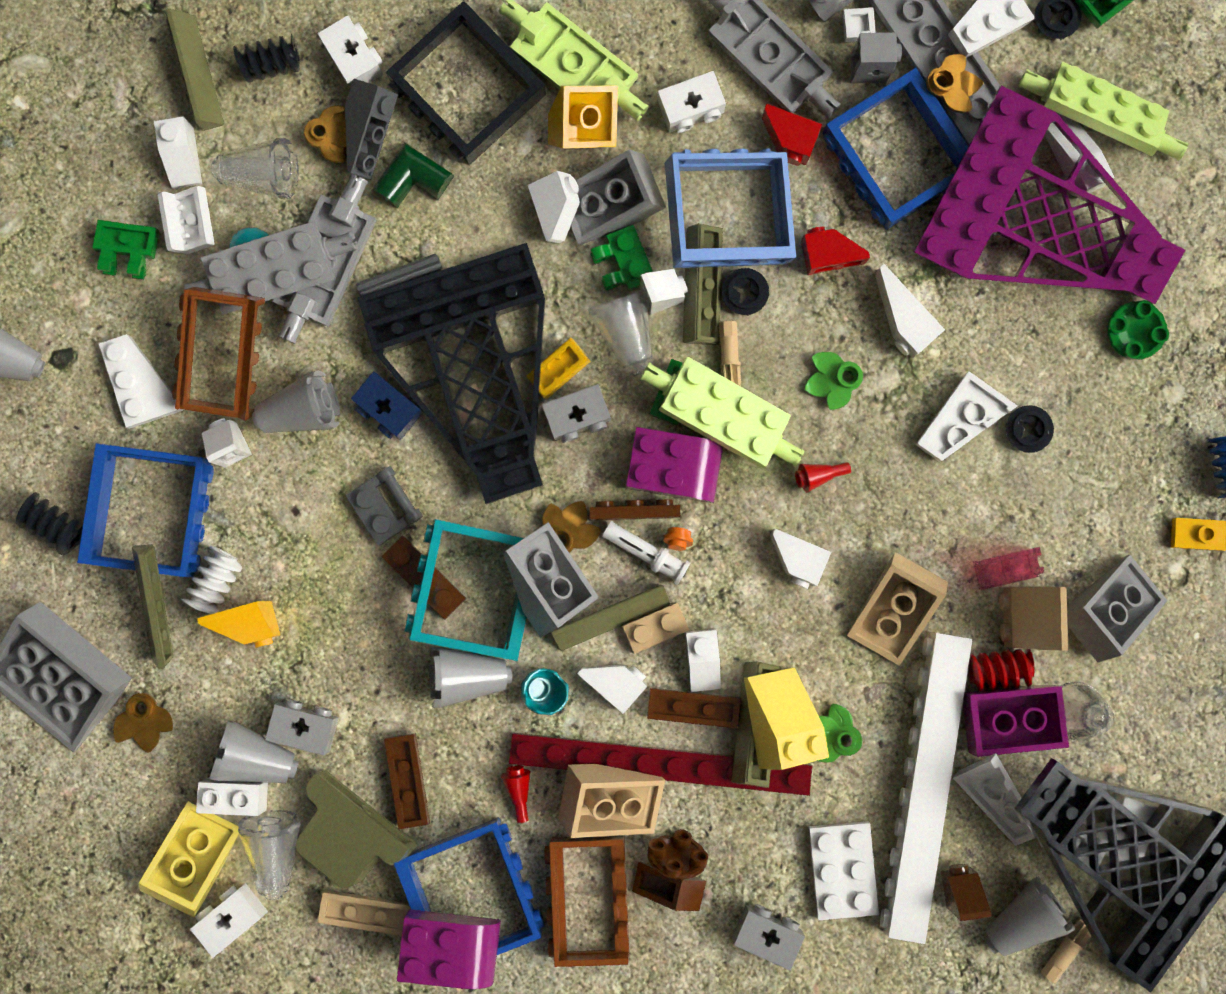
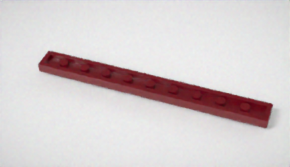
[509,733,813,796]

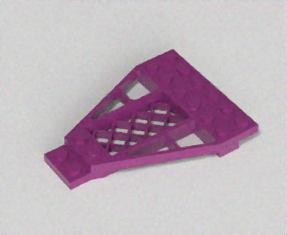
[913,85,1186,304]

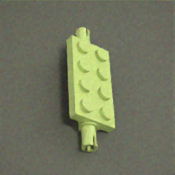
[499,0,649,121]
[1018,61,1188,161]
[640,357,804,469]

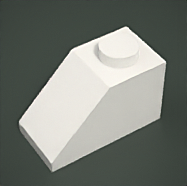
[154,117,202,189]
[528,171,580,243]
[640,269,688,314]
[202,418,252,468]
[770,529,831,589]
[684,629,721,692]
[577,665,647,714]

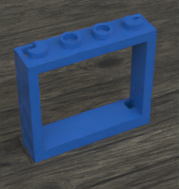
[822,68,968,230]
[77,443,214,577]
[394,817,545,955]

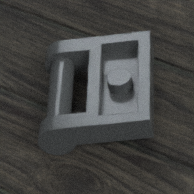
[345,466,423,546]

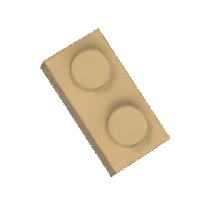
[623,603,689,654]

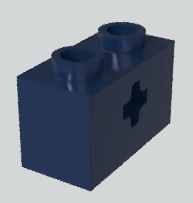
[351,371,424,439]

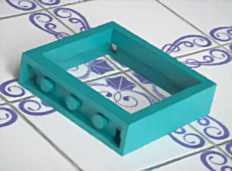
[404,519,527,661]

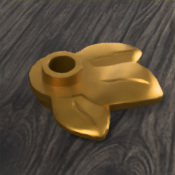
[926,54,983,113]
[304,105,347,163]
[542,501,601,553]
[113,693,173,753]

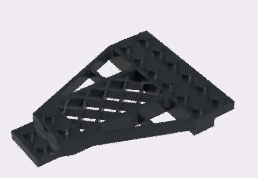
[357,243,546,505]
[1014,758,1226,993]

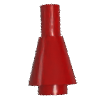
[795,462,851,493]
[501,765,531,823]

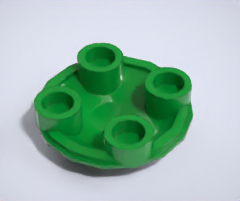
[1107,300,1169,360]

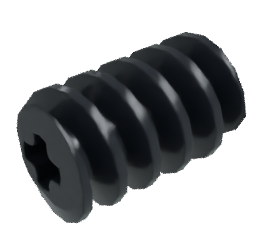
[233,34,300,83]
[16,492,83,555]

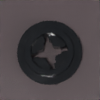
[1033,0,1082,41]
[722,268,769,316]
[1005,405,1054,453]

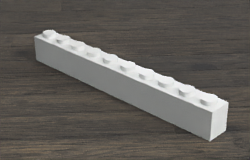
[880,632,972,944]

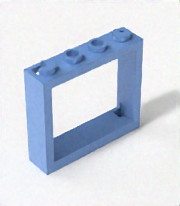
[664,148,796,268]

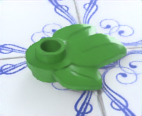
[804,352,863,410]
[817,703,863,763]

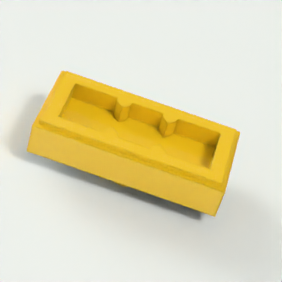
[526,337,591,399]
[1171,518,1226,551]

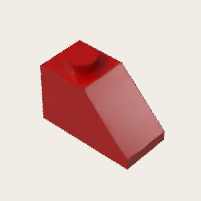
[762,104,822,166]
[801,226,870,275]

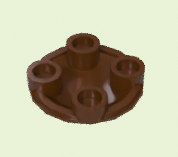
[647,829,708,880]

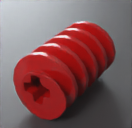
[967,649,1035,692]

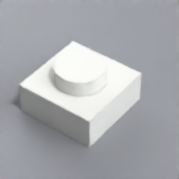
[842,7,876,42]

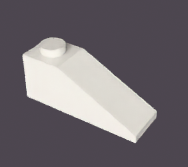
[1045,112,1115,199]
[875,264,945,358]

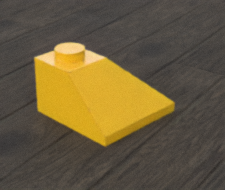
[548,85,618,148]
[197,601,280,648]

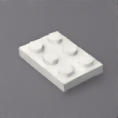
[808,821,879,920]

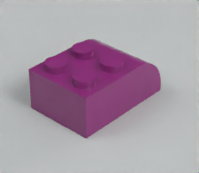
[626,427,723,504]
[963,685,1069,757]
[397,909,501,989]

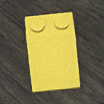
[744,668,829,770]
[139,801,242,918]

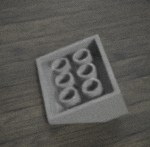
[0,602,132,752]

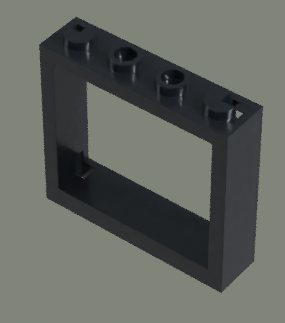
[386,0,546,165]

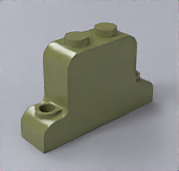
[296,770,418,889]

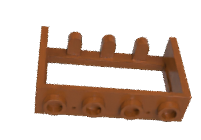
[172,287,265,421]
[544,835,630,967]

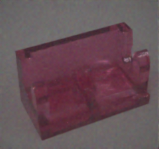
[973,547,1044,590]

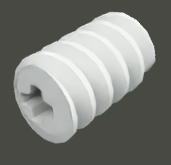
[181,545,242,614]

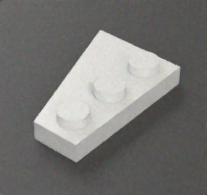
[948,0,1035,58]
[99,334,183,429]
[915,372,1017,462]
[953,753,1037,846]

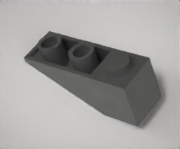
[345,78,398,180]

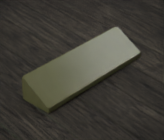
[165,9,224,131]
[683,223,723,345]
[132,544,174,669]
[551,584,670,650]
[732,661,781,788]

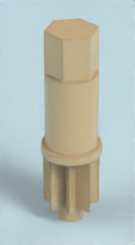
[719,321,741,386]
[1040,918,1091,984]

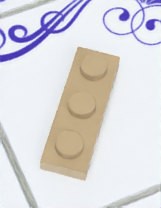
[317,890,411,936]

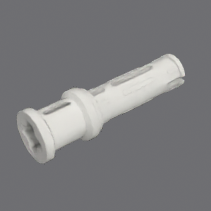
[602,521,691,586]

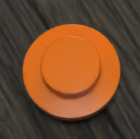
[663,527,693,551]

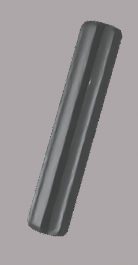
[356,254,442,296]

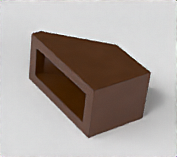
[632,862,706,911]
[941,864,992,921]

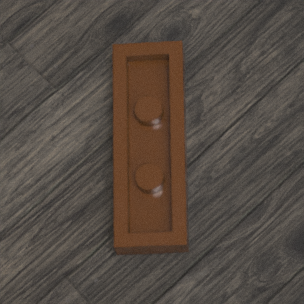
[590,499,681,521]
[381,535,467,620]
[647,688,741,729]
[384,733,430,829]

